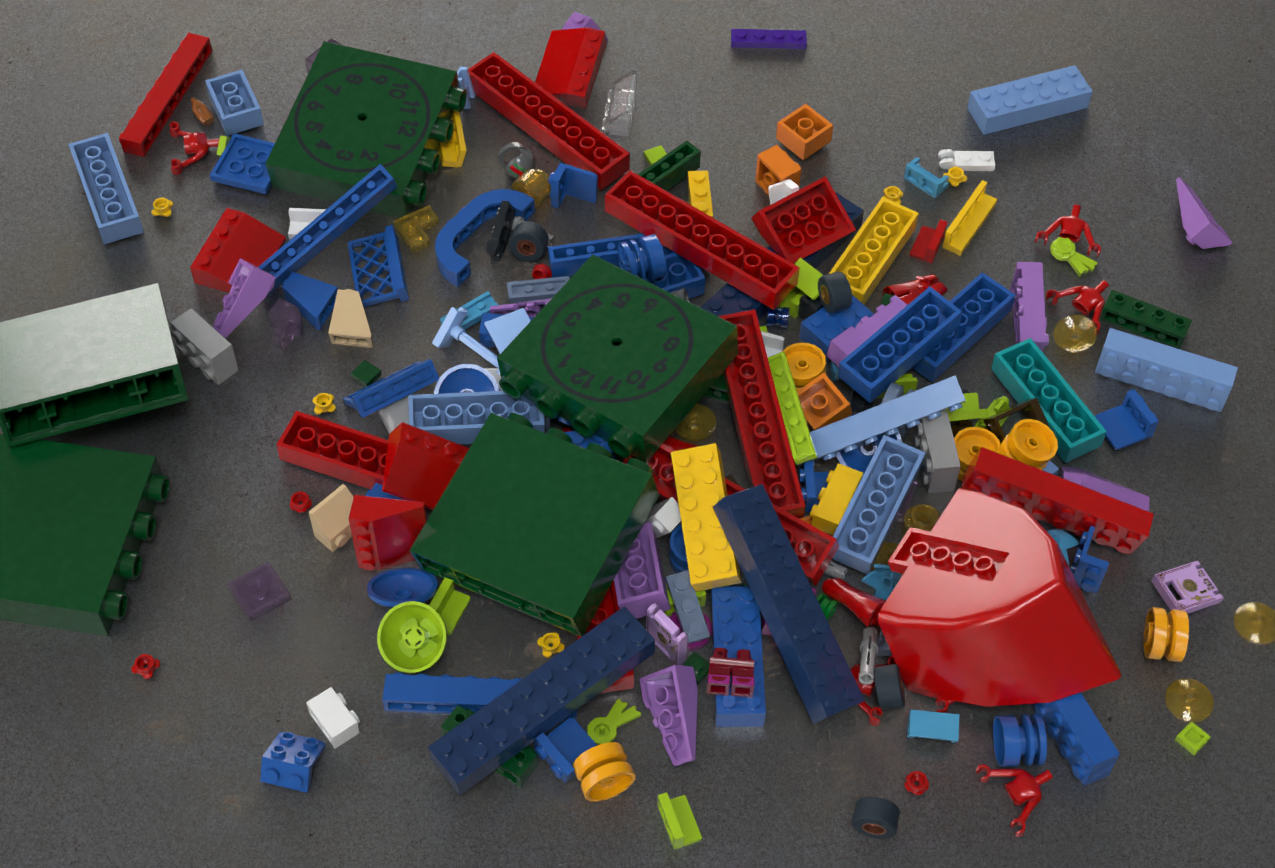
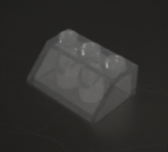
[602,71,637,141]

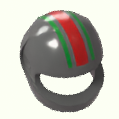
[497,142,536,180]

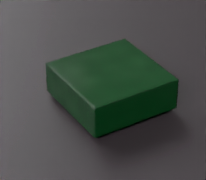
[351,360,382,387]

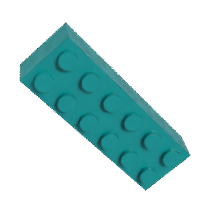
[991,338,1107,463]

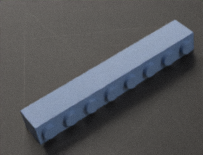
[792,375,966,467]

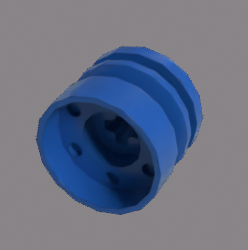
[618,234,667,280]
[993,714,1047,767]

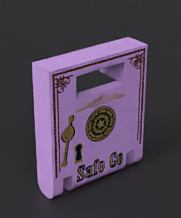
[1151,561,1224,614]
[646,603,688,665]

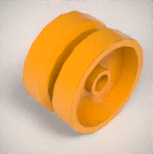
[782,343,826,391]
[999,419,1058,470]
[954,427,1001,482]
[1143,607,1189,662]
[573,742,636,802]

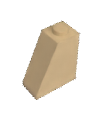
[328,289,374,348]

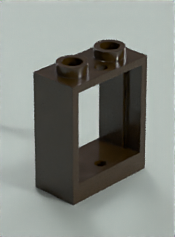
[984,397,1049,444]

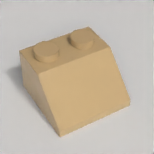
[309,484,354,552]

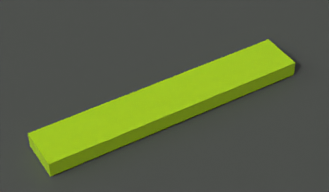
[768,351,818,465]

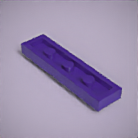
[731,29,807,49]

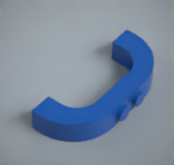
[435,189,535,287]

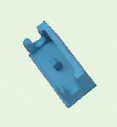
[904,157,949,198]
[907,710,960,743]

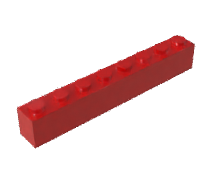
[119,32,213,157]

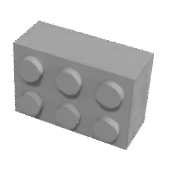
[170,308,239,385]
[913,411,961,493]

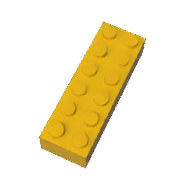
[829,197,919,305]
[671,443,742,592]

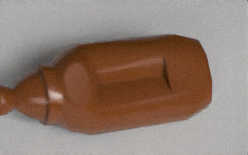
[191,97,214,125]

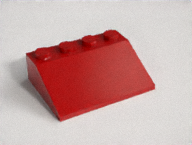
[535,27,607,109]
[751,176,856,264]
[190,208,286,293]
[382,422,470,510]
[348,495,427,571]

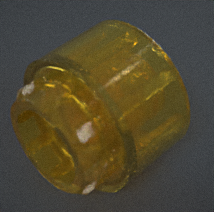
[511,169,551,209]
[901,504,941,537]

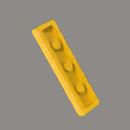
[439,111,467,167]
[942,180,997,256]

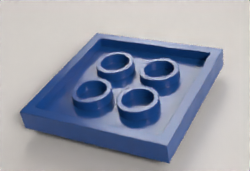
[209,133,275,194]

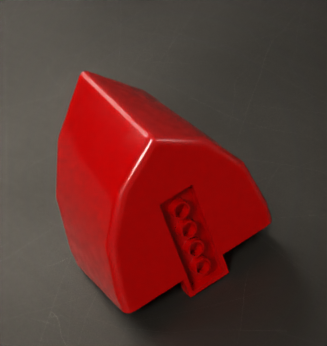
[878,488,1122,707]

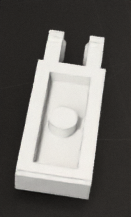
[938,149,995,171]

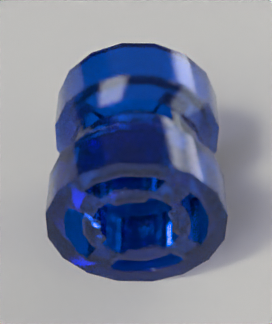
[766,307,790,328]

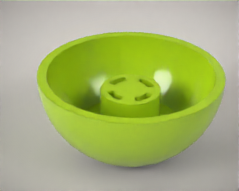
[377,601,447,673]

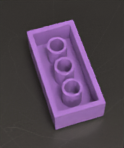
[614,522,670,618]

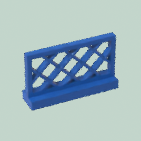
[347,225,409,307]
[342,359,439,418]

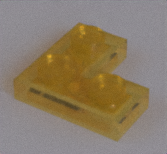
[393,205,439,253]

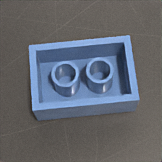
[205,69,264,136]

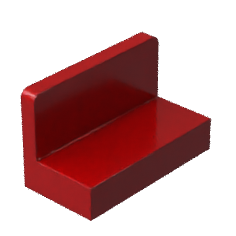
[910,219,948,264]

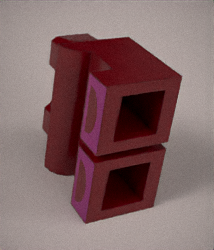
[706,647,754,697]

